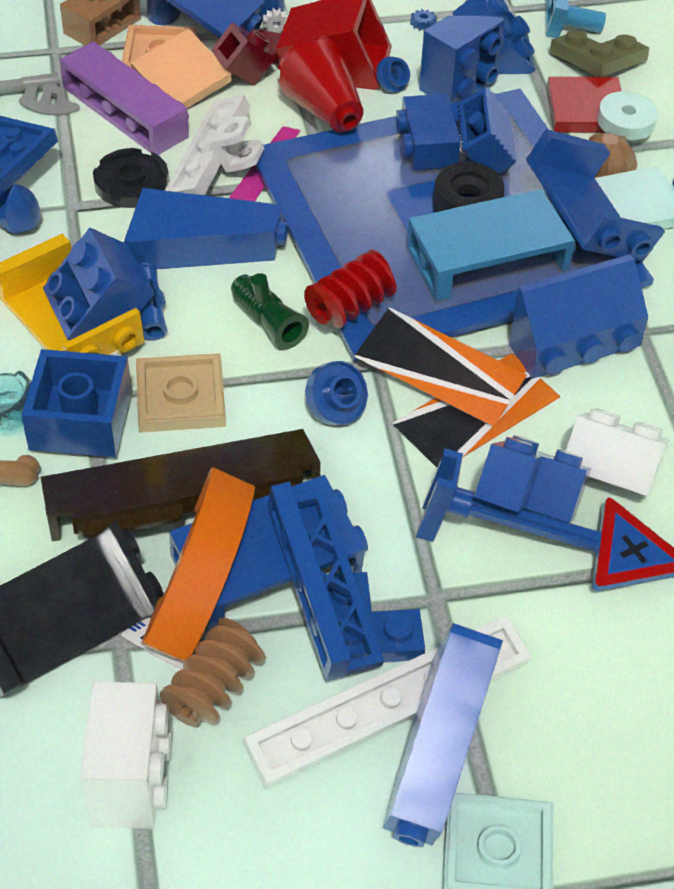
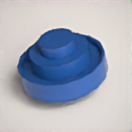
[305,361,368,426]

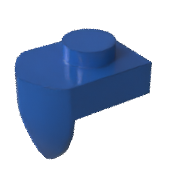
[0,184,41,233]

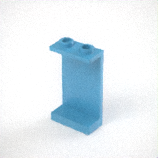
[407,189,576,301]

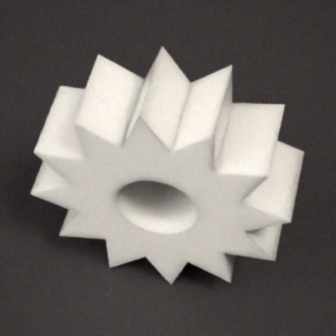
[263,8,288,33]

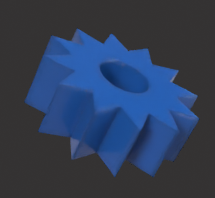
[410,8,437,31]

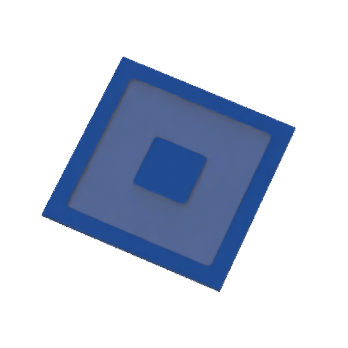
[249,89,654,362]

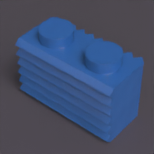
[457,87,517,173]
[396,93,460,171]

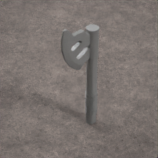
[0,73,80,115]

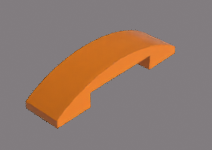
[141,467,255,663]

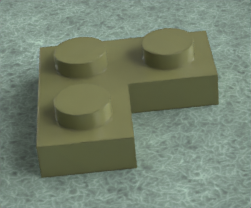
[550,30,650,78]

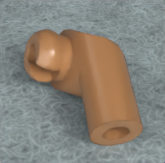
[0,455,40,487]

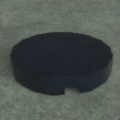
[93,148,169,208]

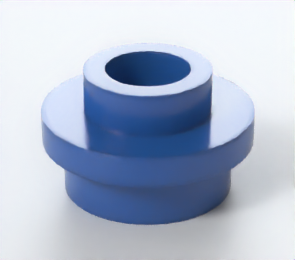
[376,56,410,93]

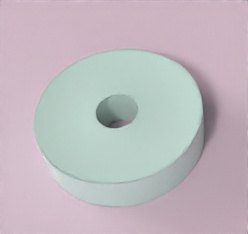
[597,91,658,140]

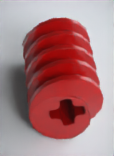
[304,249,397,328]

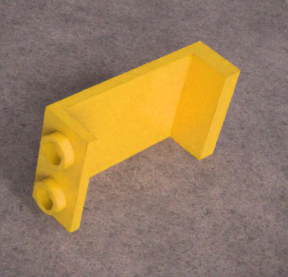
[0,234,145,355]

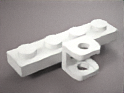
[165,95,264,195]

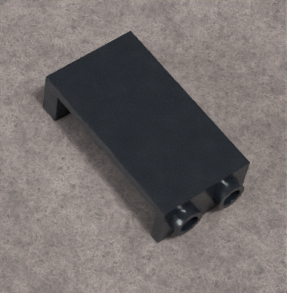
[0,521,164,698]

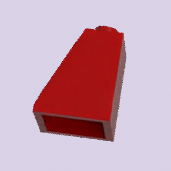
[276,0,392,90]

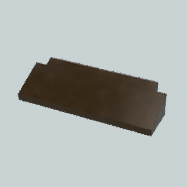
[41,429,321,542]

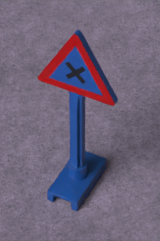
[416,448,674,591]

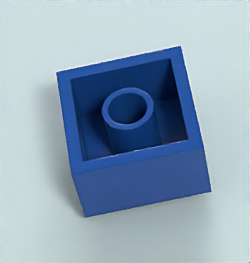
[21,349,132,458]

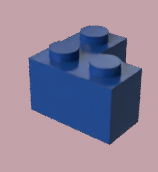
[474,435,591,524]

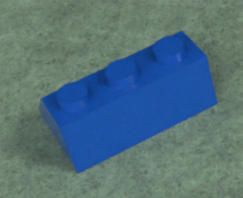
[509,254,648,379]

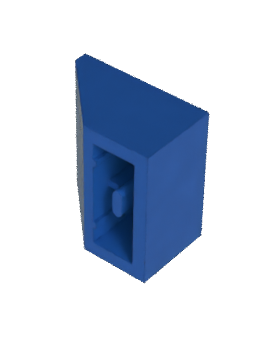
[452,0,535,74]
[419,15,505,104]
[43,227,154,340]

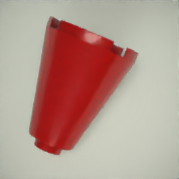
[277,36,364,132]

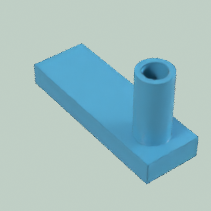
[545,0,606,38]

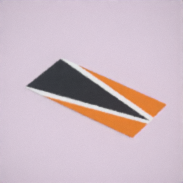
[355,308,527,426]
[392,353,560,468]

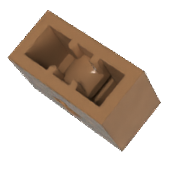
[60,0,141,46]

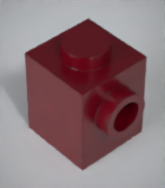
[211,22,276,86]

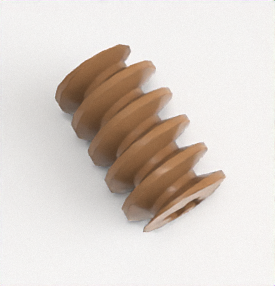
[160,618,266,727]

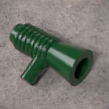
[231,273,309,350]

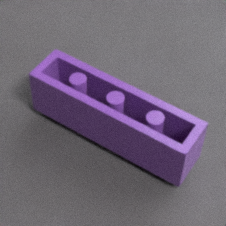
[59,41,189,155]

